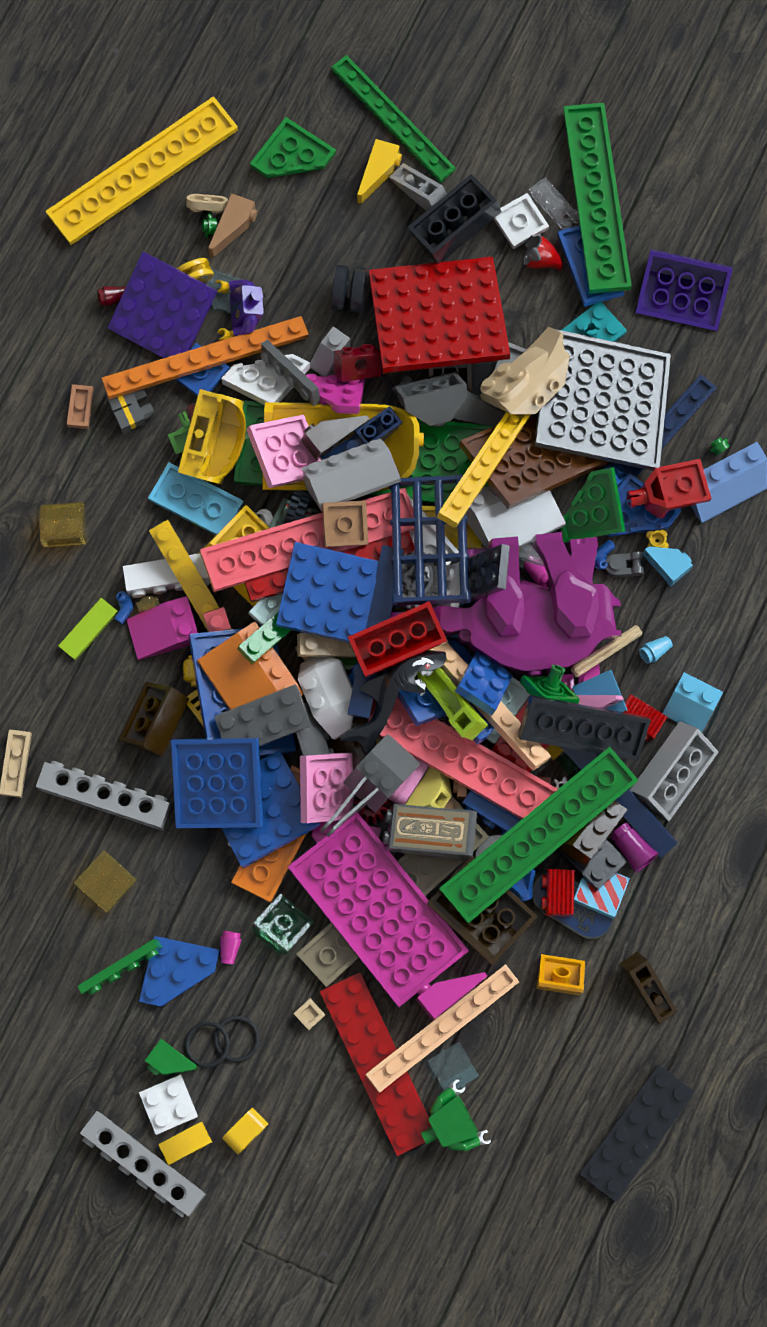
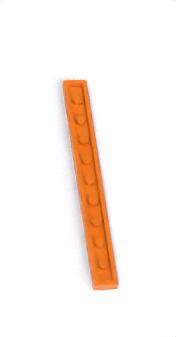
[102,316,309,399]

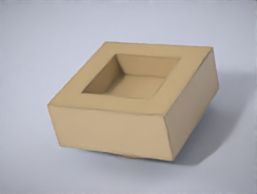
[294,998,325,1030]

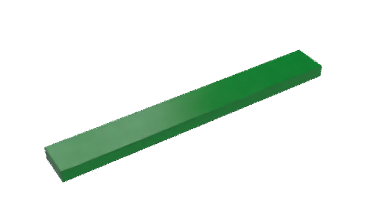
[331,55,456,184]

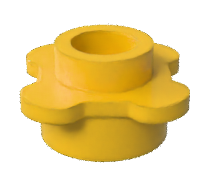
[646,530,668,548]

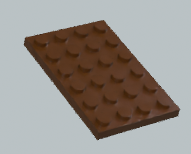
[459,412,609,509]

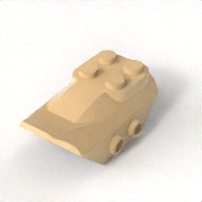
[480,327,570,414]

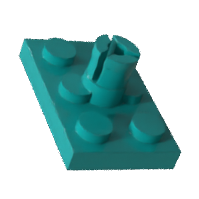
[561,302,627,342]

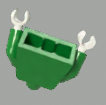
[421,1080,491,1151]

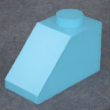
[643,547,693,586]

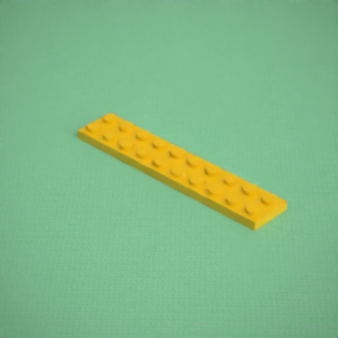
[46,96,238,245]

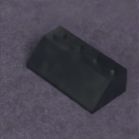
[408,174,501,264]

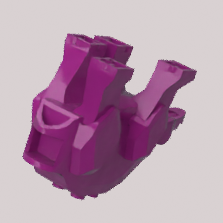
[390,532,622,676]

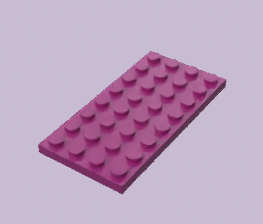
[288,812,469,1007]

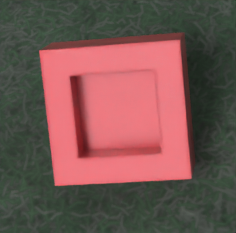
[203,607,231,632]

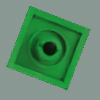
[520,665,580,704]

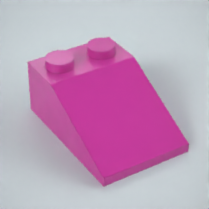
[127,596,198,660]
[416,972,487,1021]

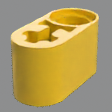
[222,1108,268,1155]

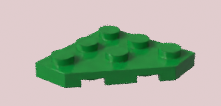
[250,117,336,178]
[561,468,625,543]

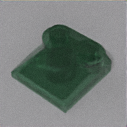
[252,893,314,955]

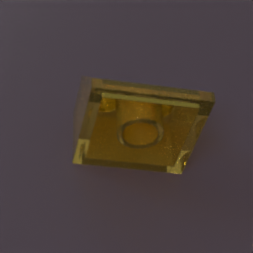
[39,502,86,547]

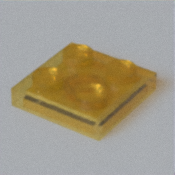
[74,850,137,913]

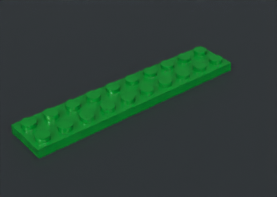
[563,103,632,294]
[439,747,639,923]

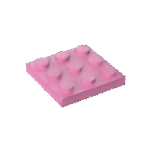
[246,415,321,488]
[300,753,353,823]

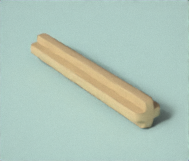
[571,625,642,677]

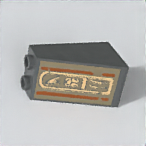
[383,804,477,861]

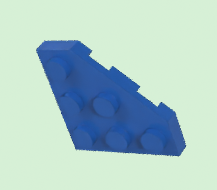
[607,473,681,537]
[139,936,220,1007]

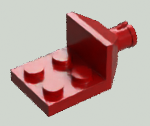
[626,459,712,519]

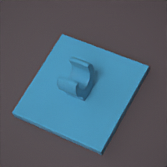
[572,670,627,712]

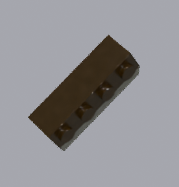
[427,856,538,965]

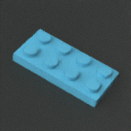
[148,462,244,535]

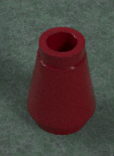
[97,286,127,307]

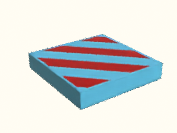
[574,873,630,919]

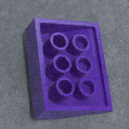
[636,249,733,331]

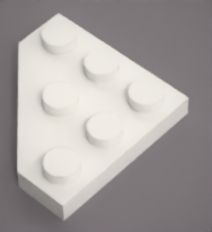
[221,354,310,405]

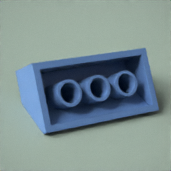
[691,442,767,524]

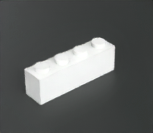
[123,554,211,598]

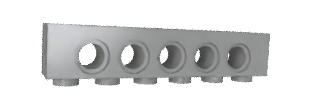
[36,761,171,831]
[80,1111,206,1218]

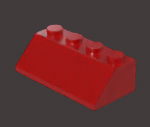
[348,601,447,677]

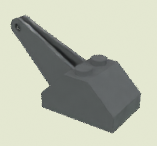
[395,372,506,427]
[321,734,421,837]

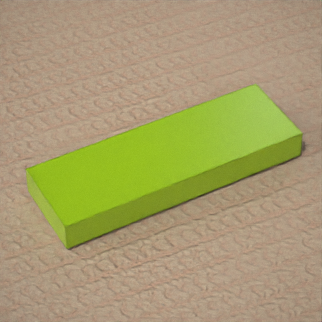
[58,598,118,661]

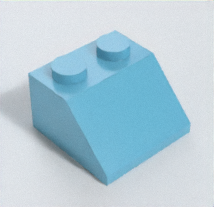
[663,672,723,733]

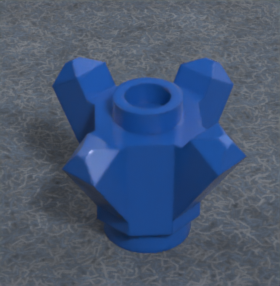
[509,870,535,902]

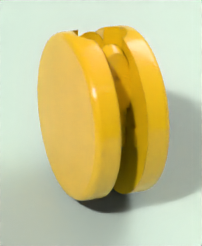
[176,258,214,283]

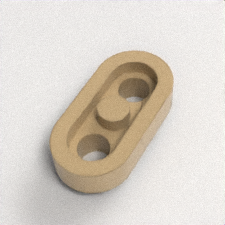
[186,194,228,214]

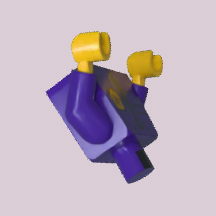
[215,279,263,341]

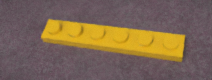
[149,519,232,632]

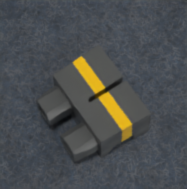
[106,389,155,436]

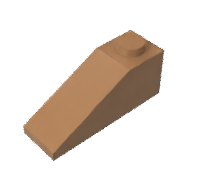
[208,194,258,257]

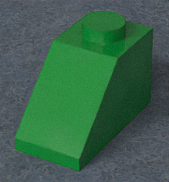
[145,1039,198,1075]

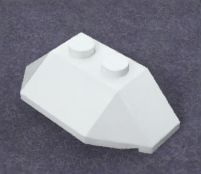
[298,657,354,740]

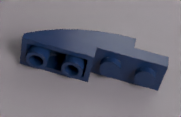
[321,406,402,460]

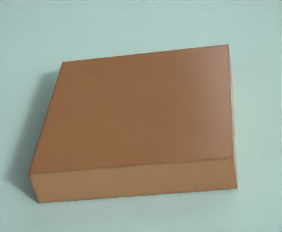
[322,501,368,547]

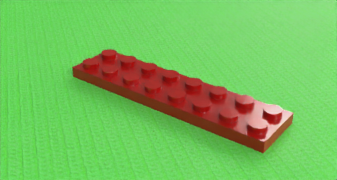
[320,972,432,1156]

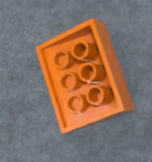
[197,622,304,710]

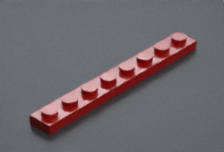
[244,531,414,603]

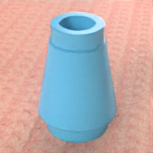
[639,636,673,664]

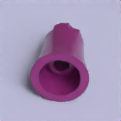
[611,823,659,873]

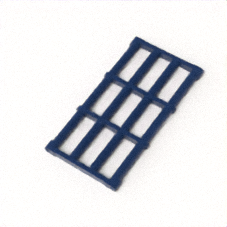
[389,475,471,606]

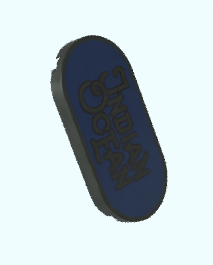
[532,873,614,940]

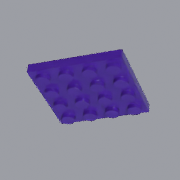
[108,252,218,358]

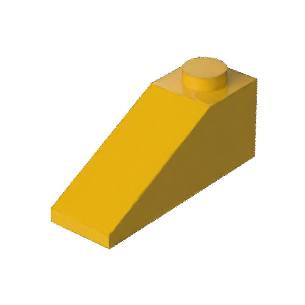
[357,139,402,204]

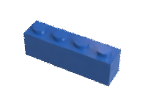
[462,790,521,835]

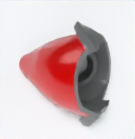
[523,235,563,270]

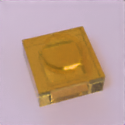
[136,596,160,613]

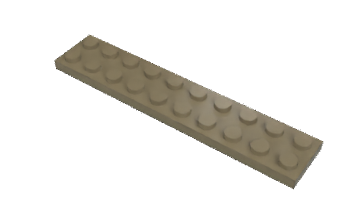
[297,805,489,988]

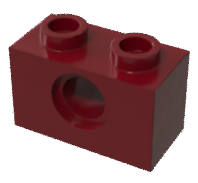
[334,344,381,382]

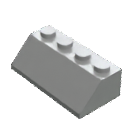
[302,438,401,511]
[630,721,718,821]

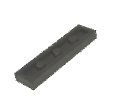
[261,339,320,406]

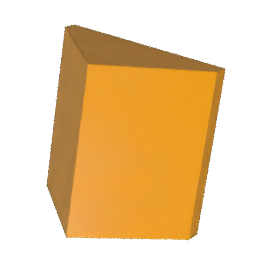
[536,954,585,996]

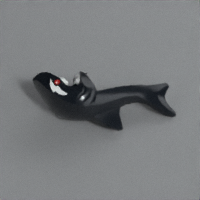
[340,650,446,754]

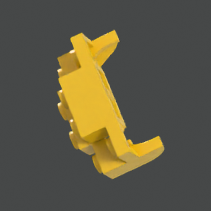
[178,389,246,484]

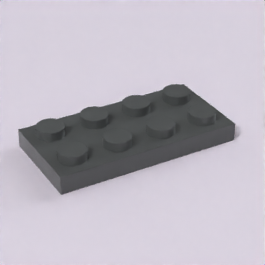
[214,684,312,747]

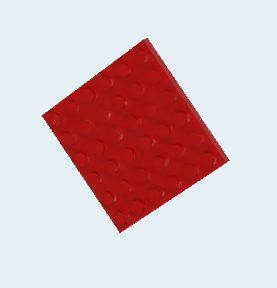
[369,257,510,373]

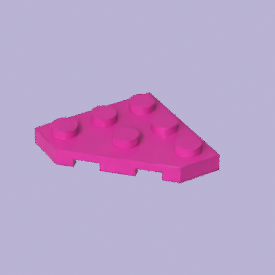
[306,374,365,414]

